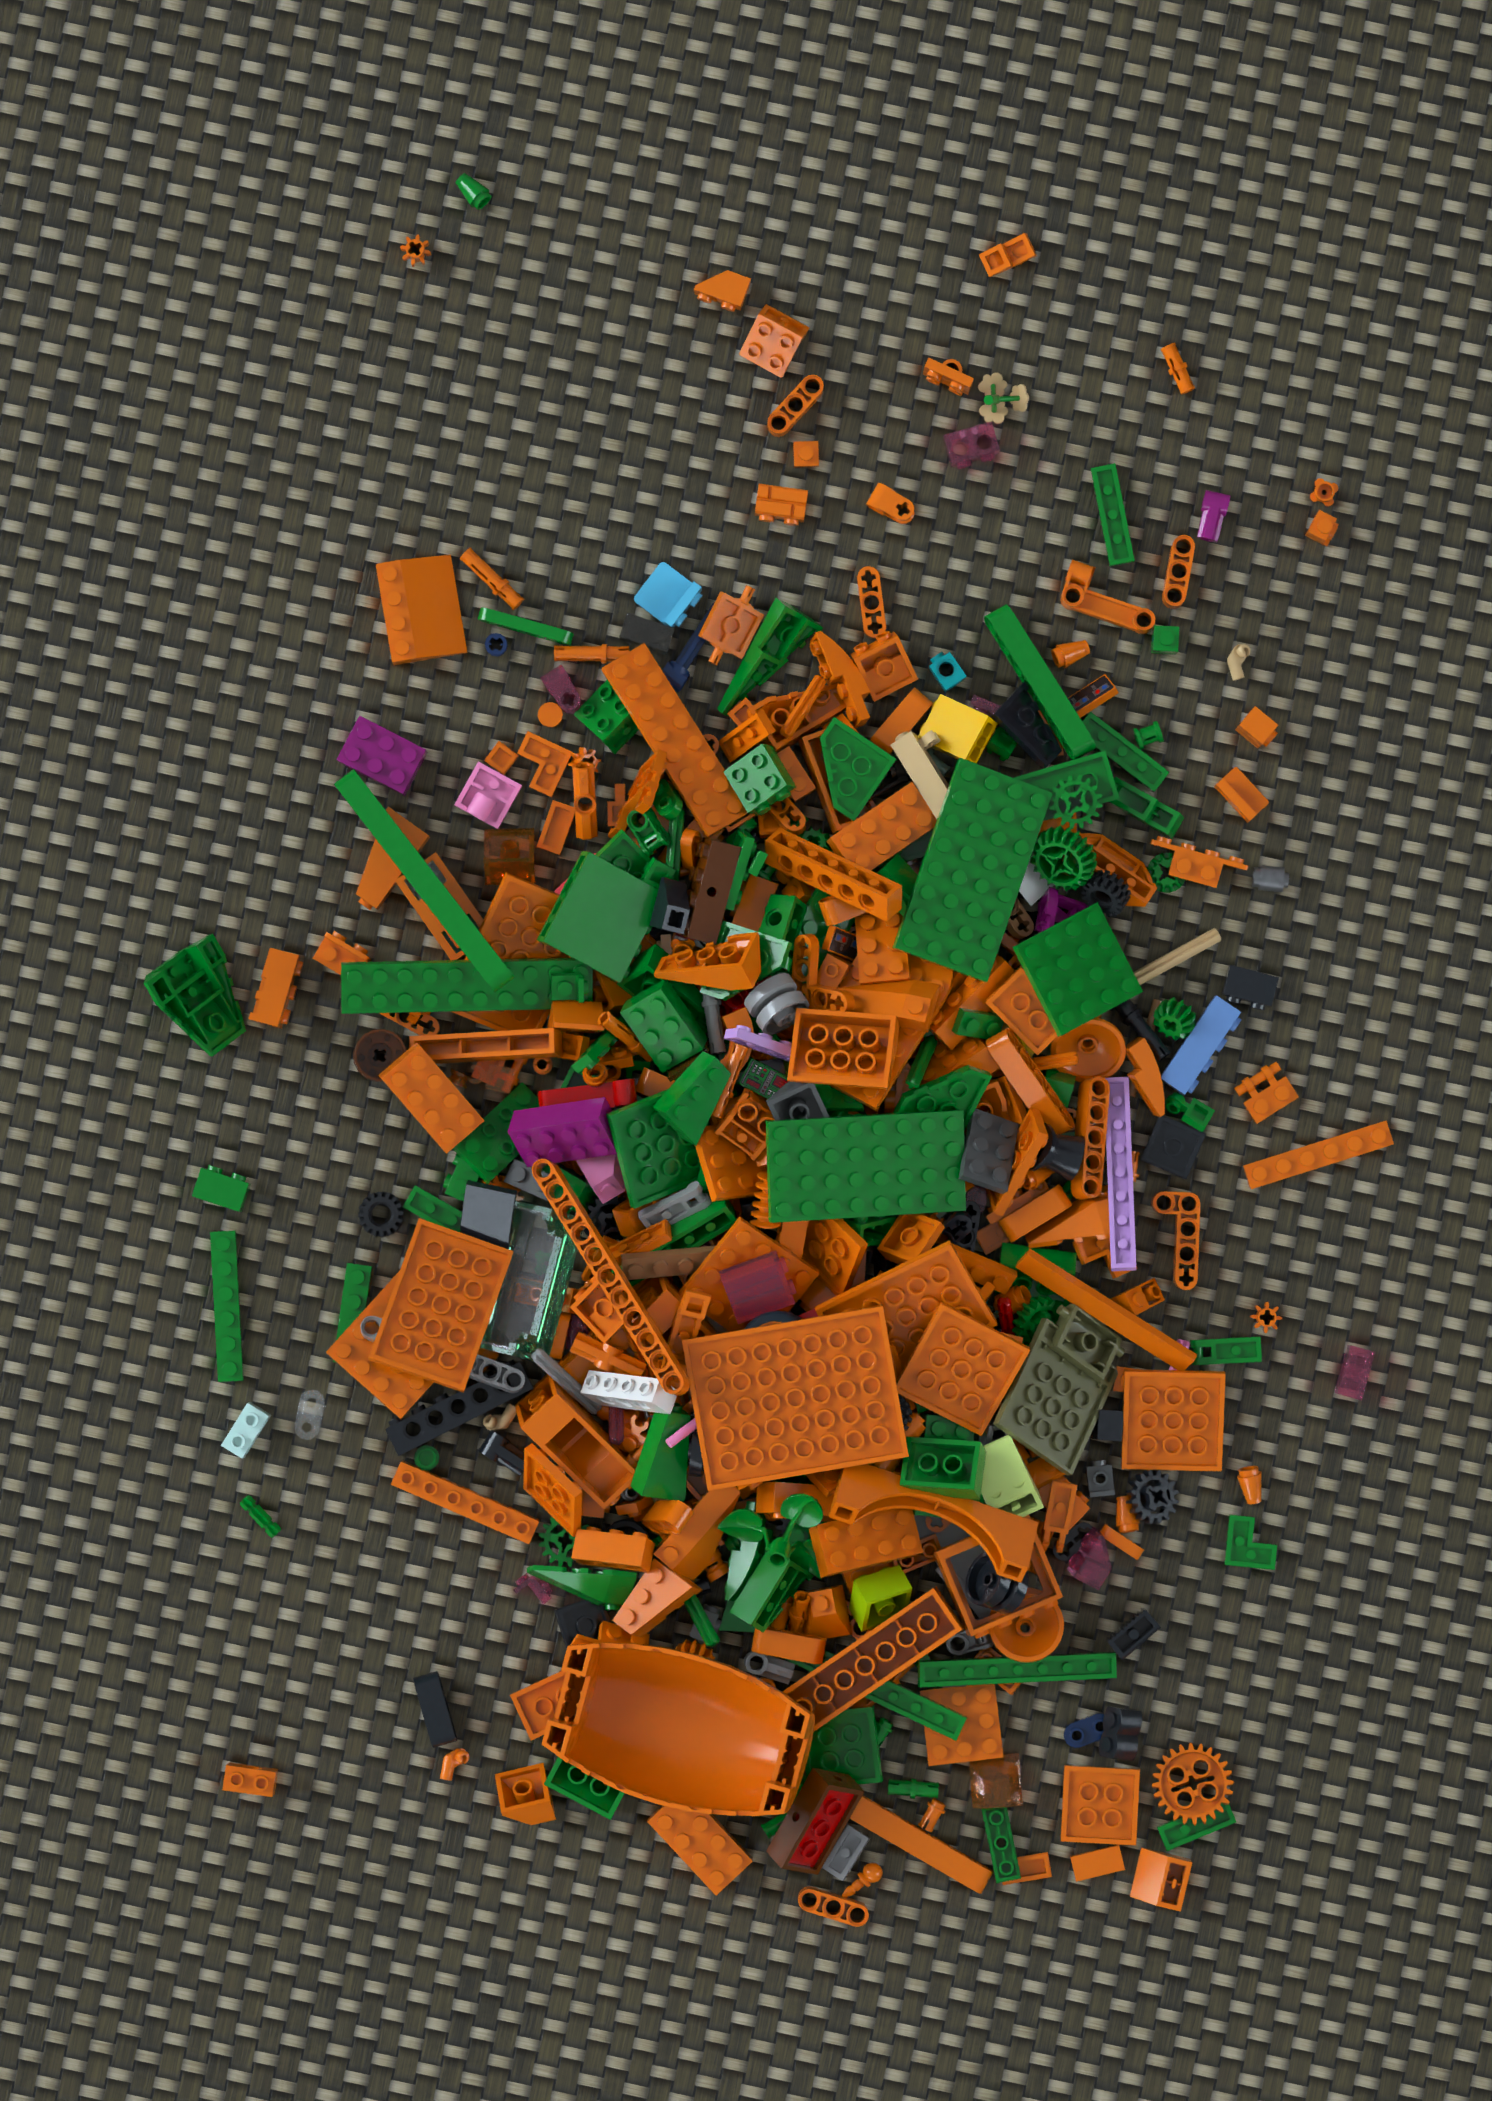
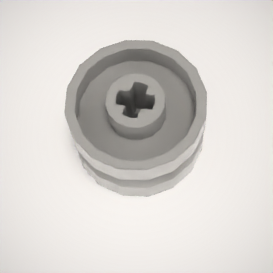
[744,973,810,1035]

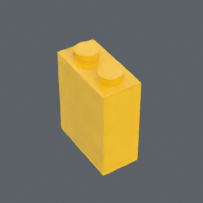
[918,694,998,764]

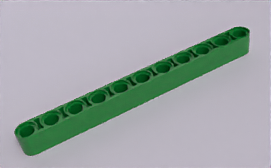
[334,769,515,992]

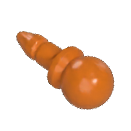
[842,1863,883,1898]

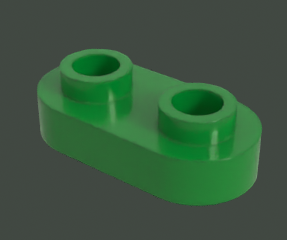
[653,779,683,820]

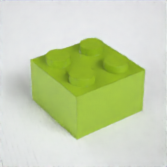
[849,1565,912,1632]

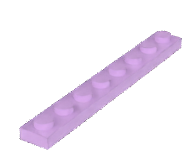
[1105,1077,1137,1271]

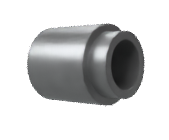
[1252,865,1289,892]

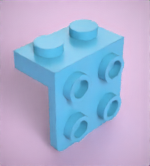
[634,562,703,630]

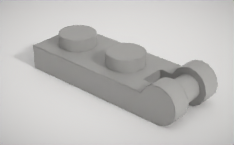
[638,1181,712,1228]

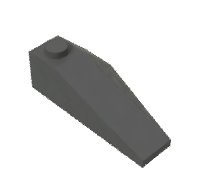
[766,1082,829,1120]

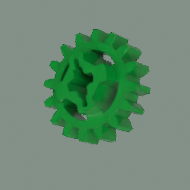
[1049,775,1103,829]
[1012,1295,1060,1347]
[539,1517,589,1567]

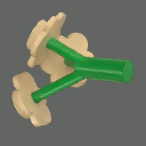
[978,372,1029,424]

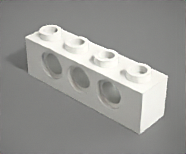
[580,1370,677,1414]

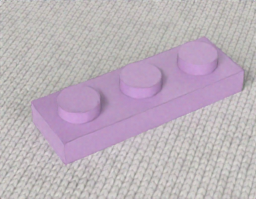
[724,1025,792,1062]

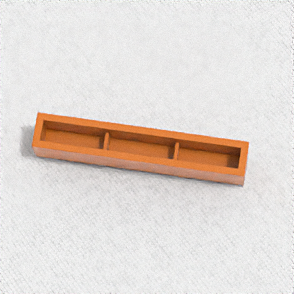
[409,1028,563,1064]

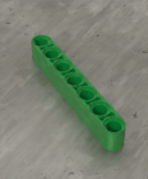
[984,604,1096,760]

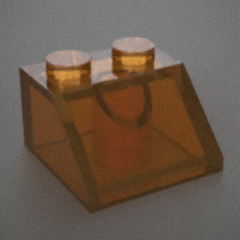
[484,828,536,885]

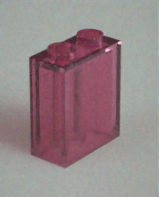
[719,1250,797,1324]

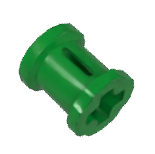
[1133,721,1164,750]

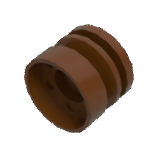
[353,1029,406,1082]

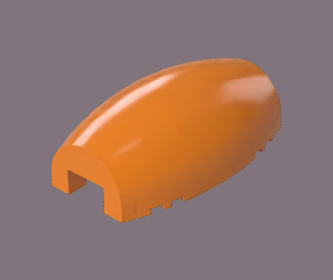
[542,1643,815,1816]

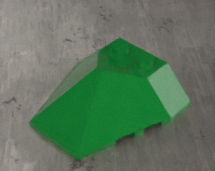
[143,934,246,1057]

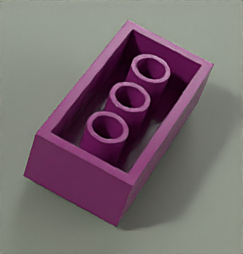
[508,1097,617,1167]

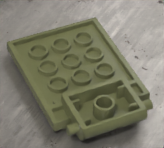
[993,1304,1125,1475]

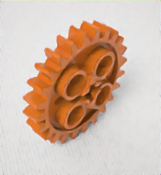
[1152,1743,1234,1826]

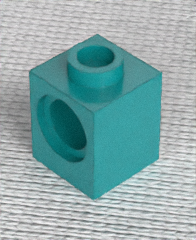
[929,652,967,693]

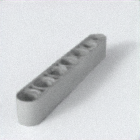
[360,1316,525,1393]

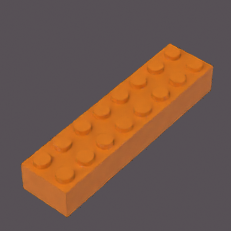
[782,1586,964,1731]

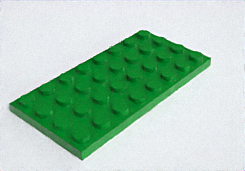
[893,758,1053,982]
[766,1109,966,1223]

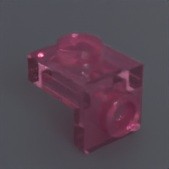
[513,1573,553,1605]

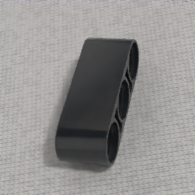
[413,1671,457,1748]

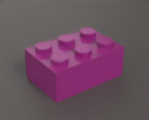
[336,715,428,796]

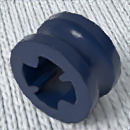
[485,633,508,657]

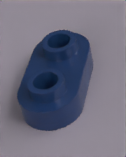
[1064,1713,1104,1748]

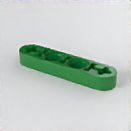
[477,607,574,646]

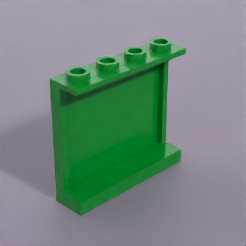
[537,851,658,983]

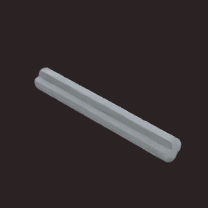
[531,1348,602,1414]

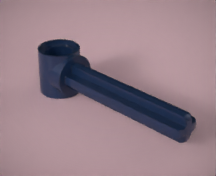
[662,602,715,693]

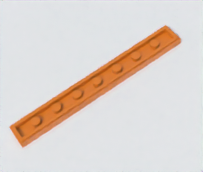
[1015,1249,1197,1370]

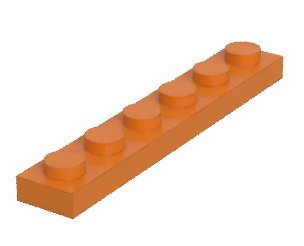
[1243,1120,1394,1189]

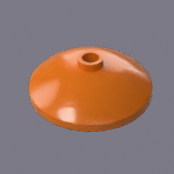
[1051,1017,1126,1082]
[989,1587,1064,1663]

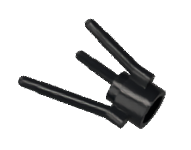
[868,756,910,802]

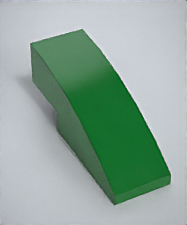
[1109,777,1184,839]

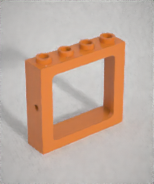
[933,1515,1063,1639]

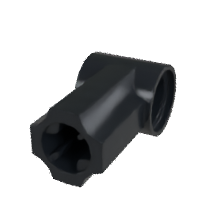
[478,1430,524,1475]

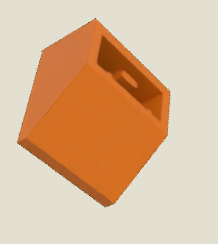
[1130,1847,1192,1912]

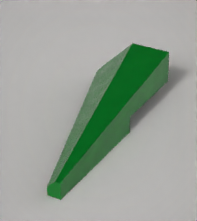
[717,598,823,716]

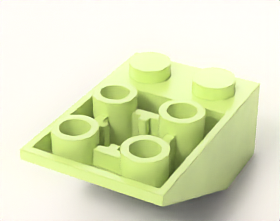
[981,1435,1044,1517]

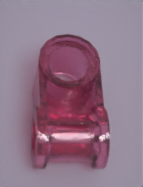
[540,665,581,714]

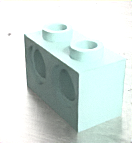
[221,1402,271,1459]

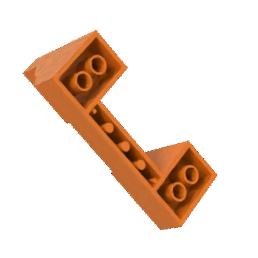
[515,1277,718,1509]

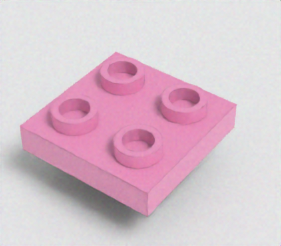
[454,761,522,829]

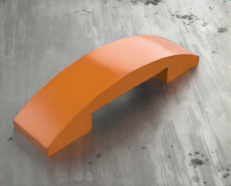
[661,1289,711,1388]

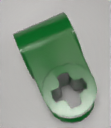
[627,808,671,856]

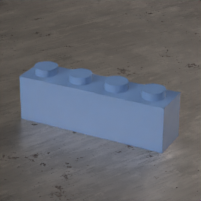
[1161,995,1241,1095]

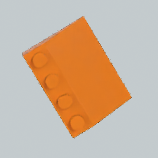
[376,555,468,665]
[787,1008,900,1089]

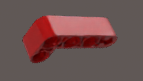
[537,1079,637,1108]

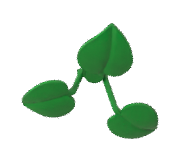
[718,1494,823,1579]

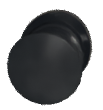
[1029,1123,1085,1181]

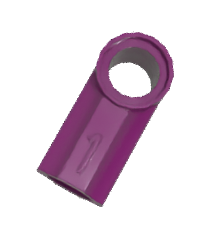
[1196,490,1230,543]

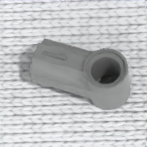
[744,1651,795,1685]

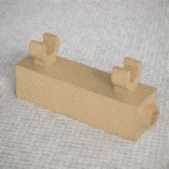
[891,730,949,819]

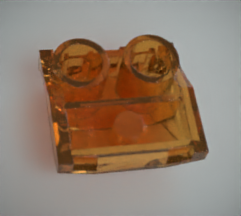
[969,1753,1023,1809]

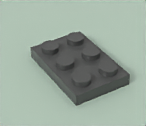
[958,1109,1019,1194]

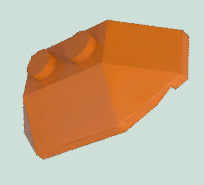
[1064,831,1157,907]

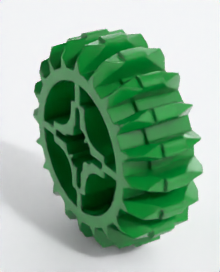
[1030,825,1097,891]

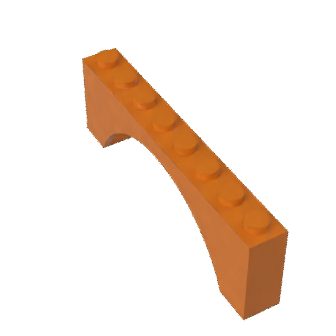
[829,1464,1039,1583]

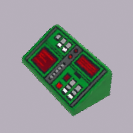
[739,1058,788,1099]

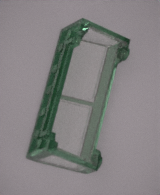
[480,1201,583,1362]

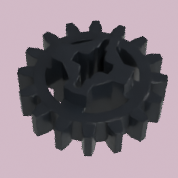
[584,1195,626,1241]
[1126,1470,1179,1524]

